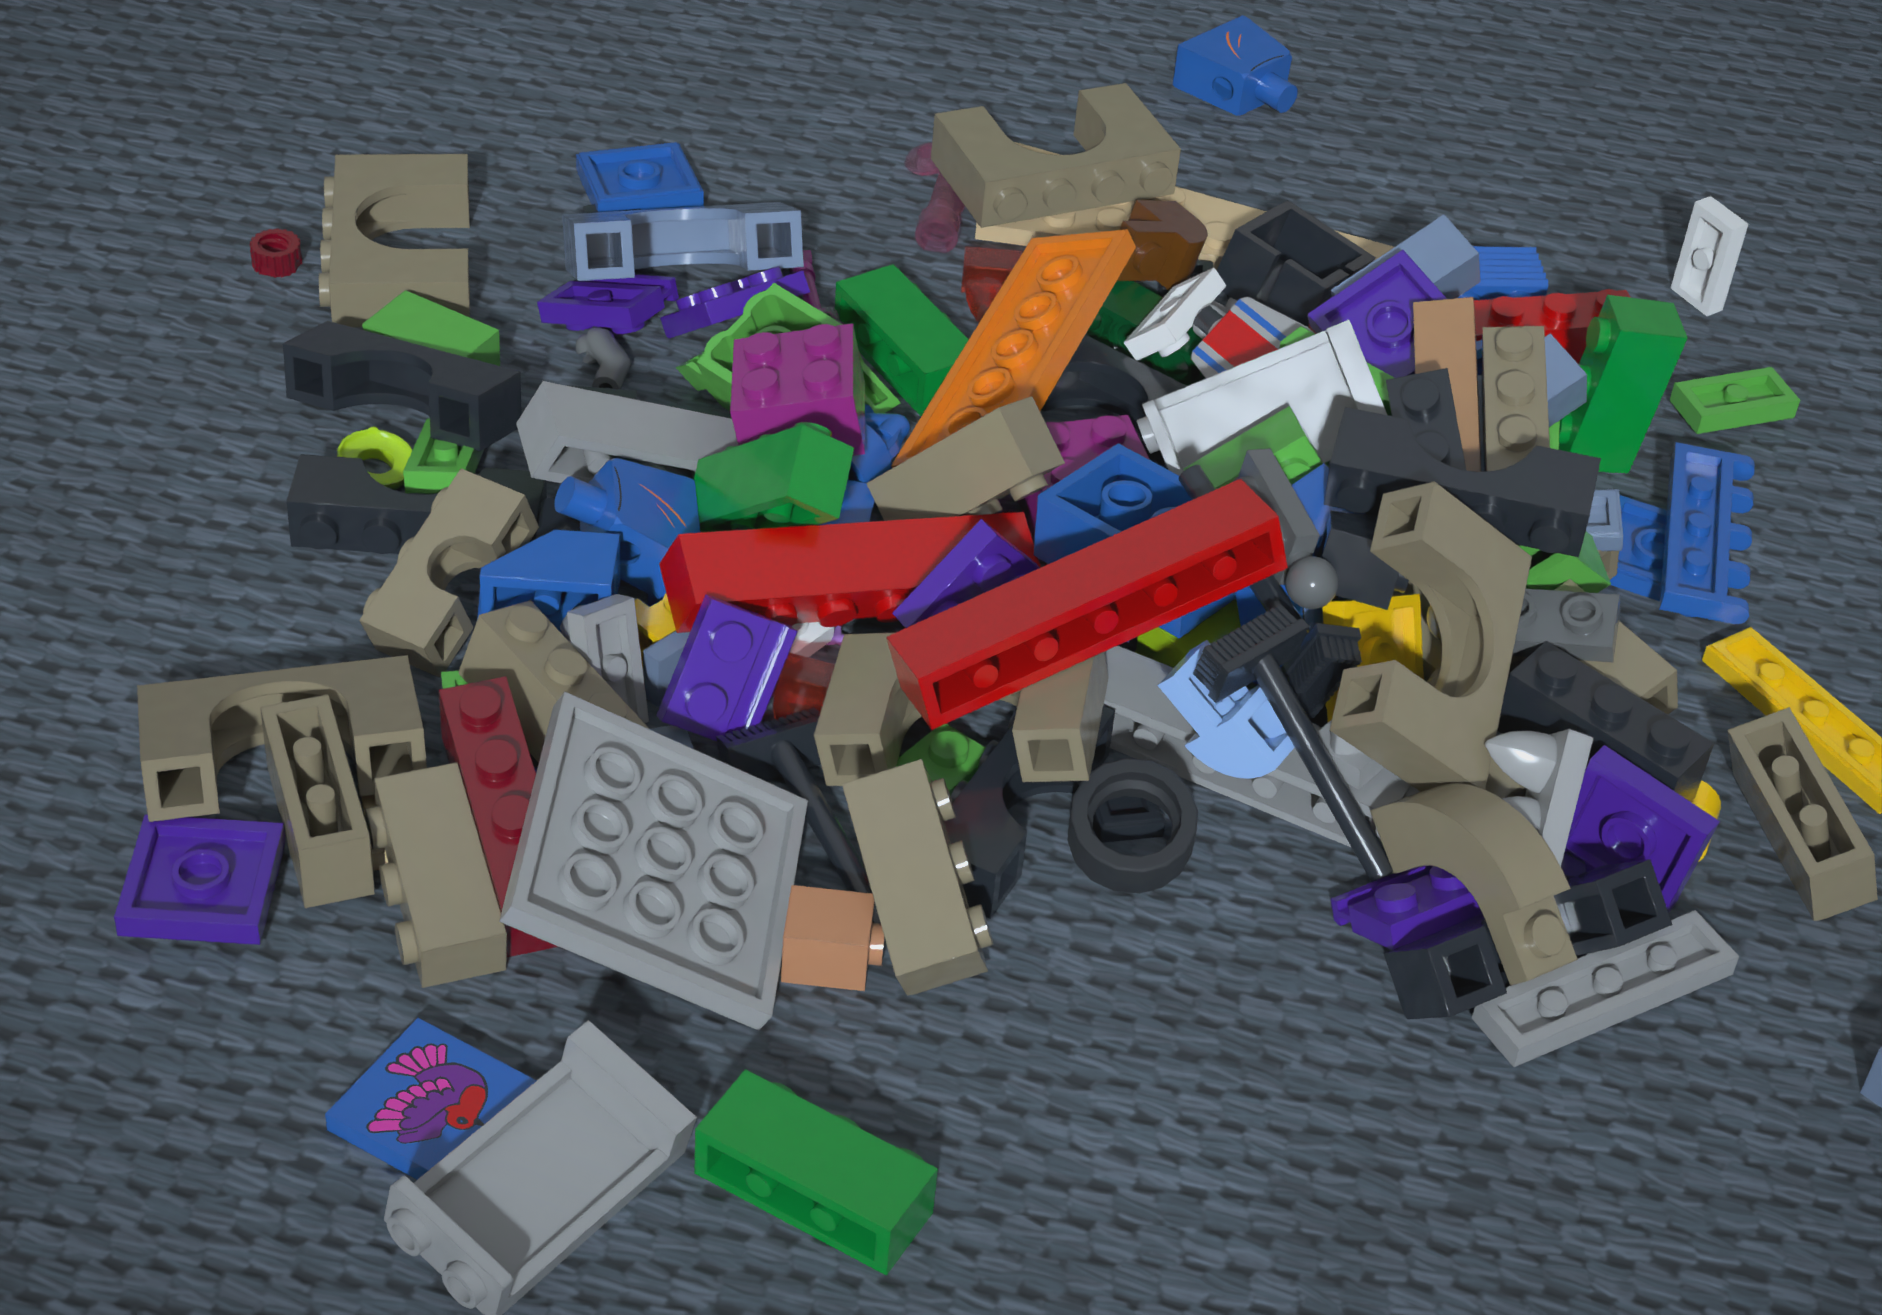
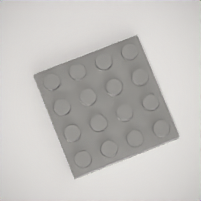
[499,691,808,1030]

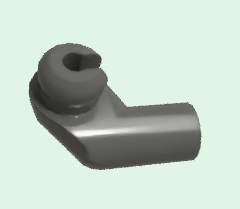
[575,327,631,389]

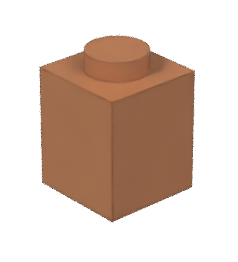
[781,885,885,991]

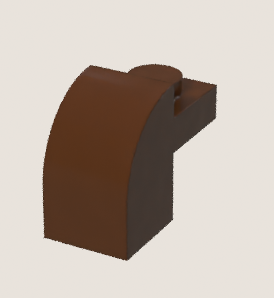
[1117,200,1208,291]

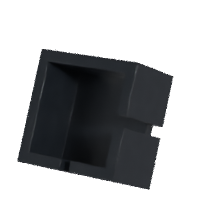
[1217,200,1376,327]

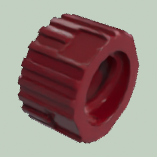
[250,228,302,278]

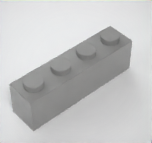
[516,381,738,483]

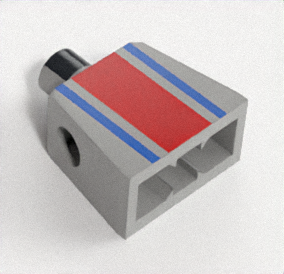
[1191,297,1314,379]

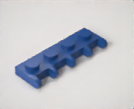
[1659,442,1755,624]

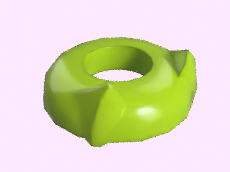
[337,427,412,490]

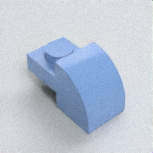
[1157,640,1294,779]

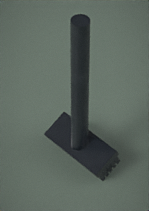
[1178,465,1362,719]
[1193,604,1393,882]
[716,707,880,923]

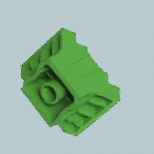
[675,283,901,413]

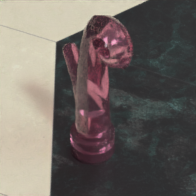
[904,142,965,253]

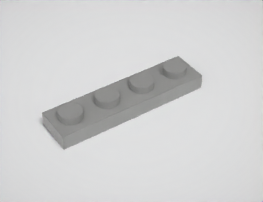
[1472,910,1739,1067]

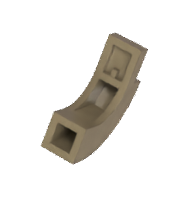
[1370,783,1578,985]

